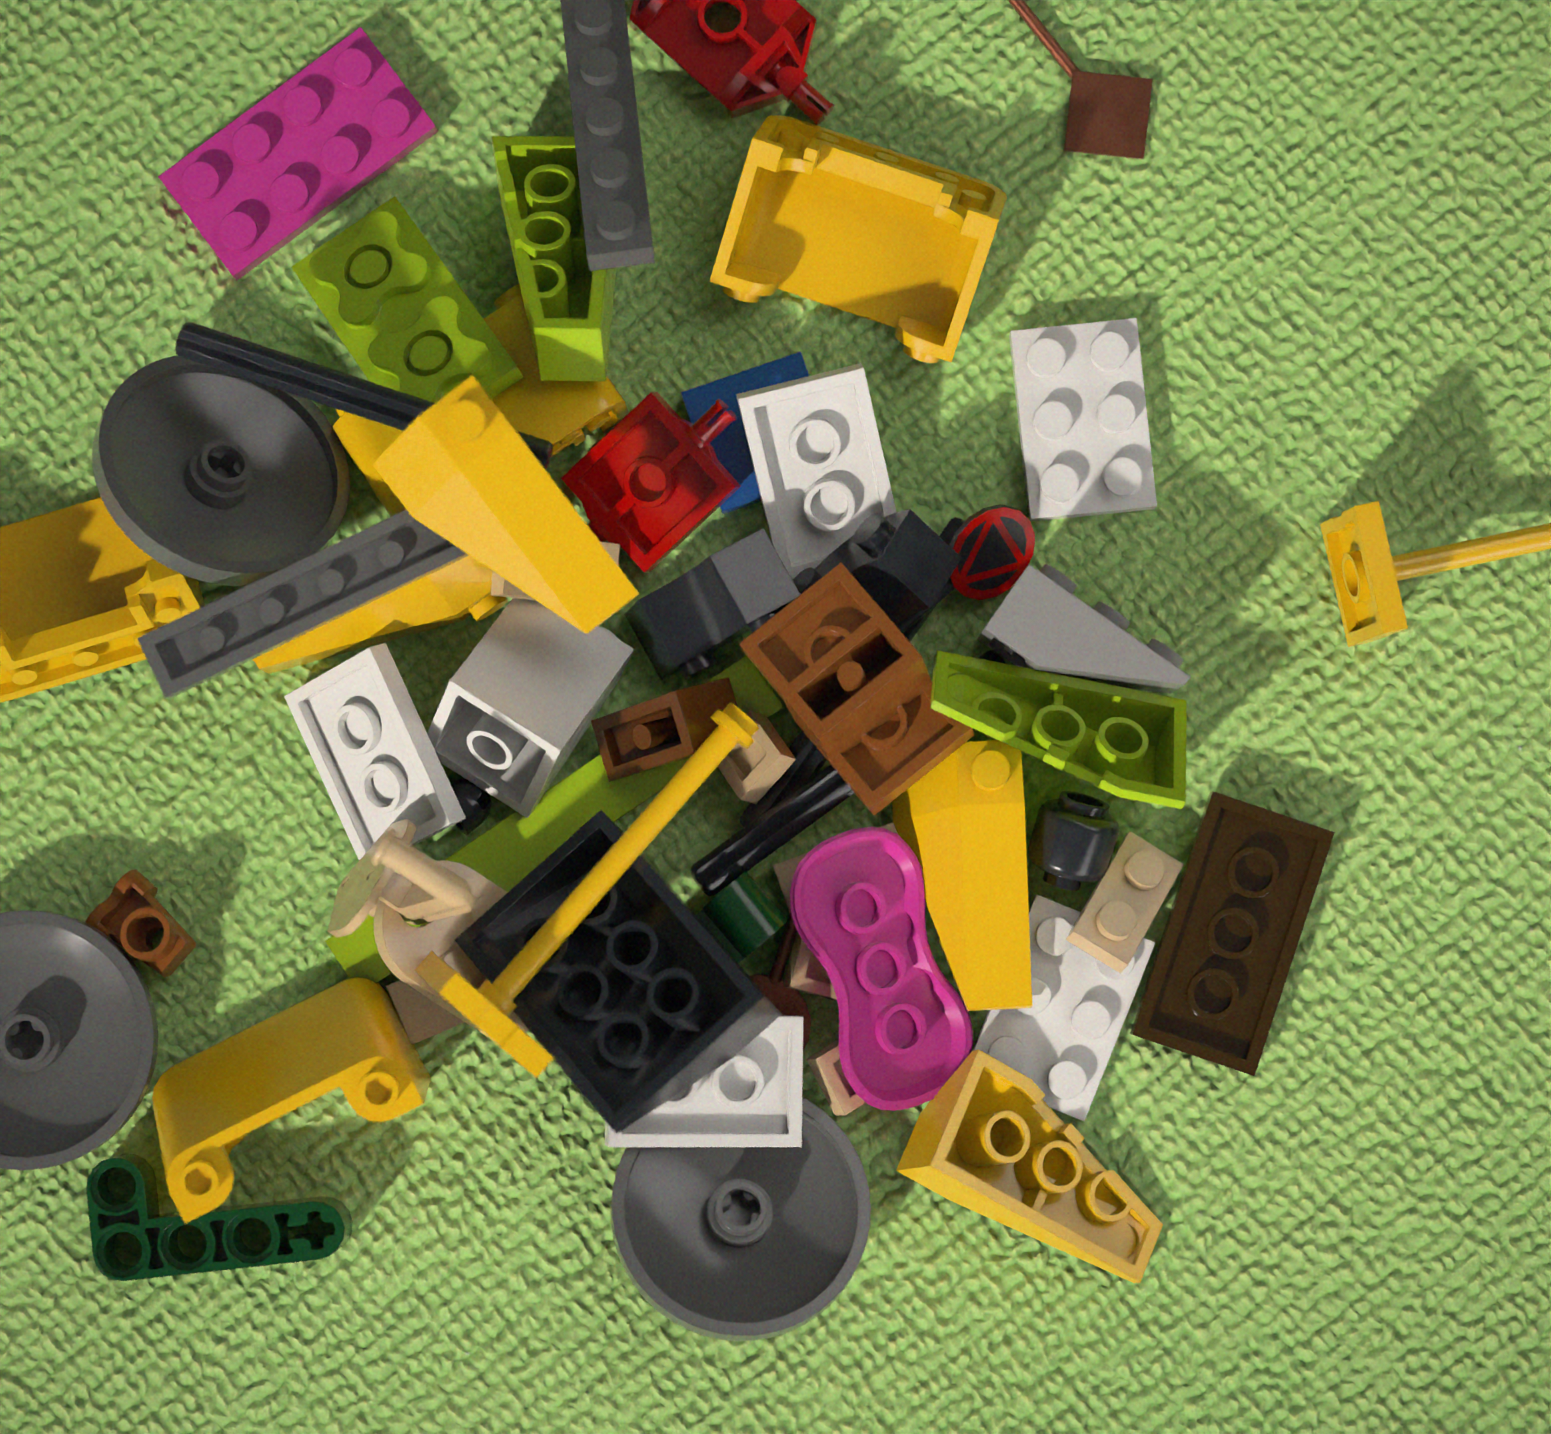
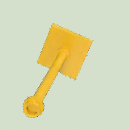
[1320,501,1551,647]
[414,703,759,1078]

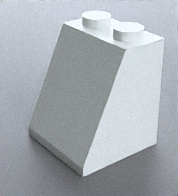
[427,598,634,818]

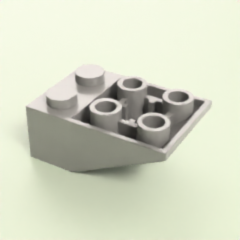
[977,564,1191,693]

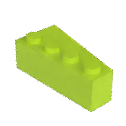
[491,136,616,381]

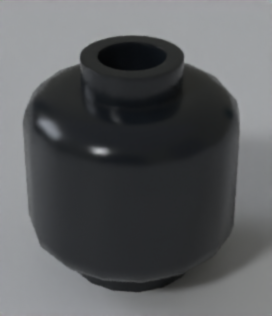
[1028,791,1120,891]

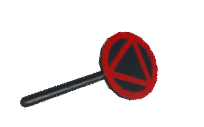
[895,504,1035,634]

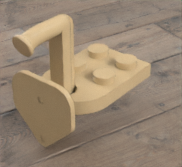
[328,819,528,1040]

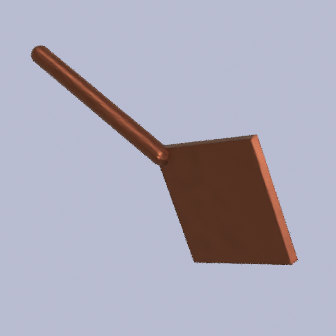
[1008,0,1153,160]

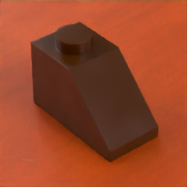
[591,677,738,782]

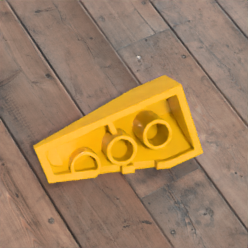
[372,375,639,634]
[253,556,508,674]
[892,740,1032,1011]
[896,1049,1163,1283]

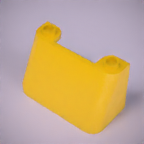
[709,115,1007,363]
[332,284,629,517]
[0,497,205,703]
[152,977,431,1223]

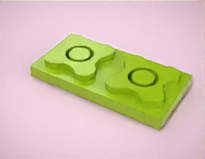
[291,196,524,432]

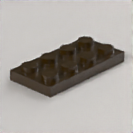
[1130,791,1335,1076]

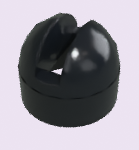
[451,779,492,835]

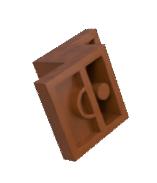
[739,563,975,816]

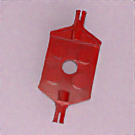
[629,0,835,126]

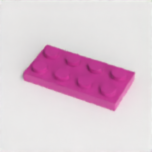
[158,27,438,281]

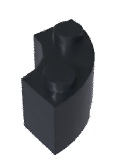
[793,509,962,625]
[624,528,800,680]

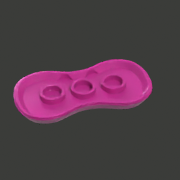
[790,827,973,1111]

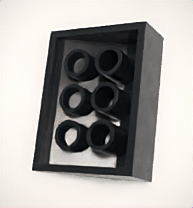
[455,810,782,1134]

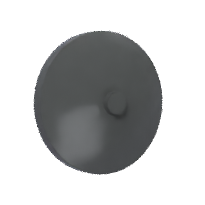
[92,355,350,586]
[0,910,158,1170]
[611,1097,871,1341]

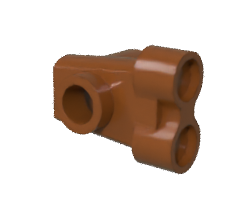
[85,869,196,977]

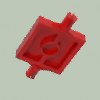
[561,392,741,573]

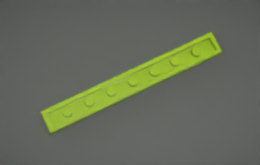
[325,655,783,983]

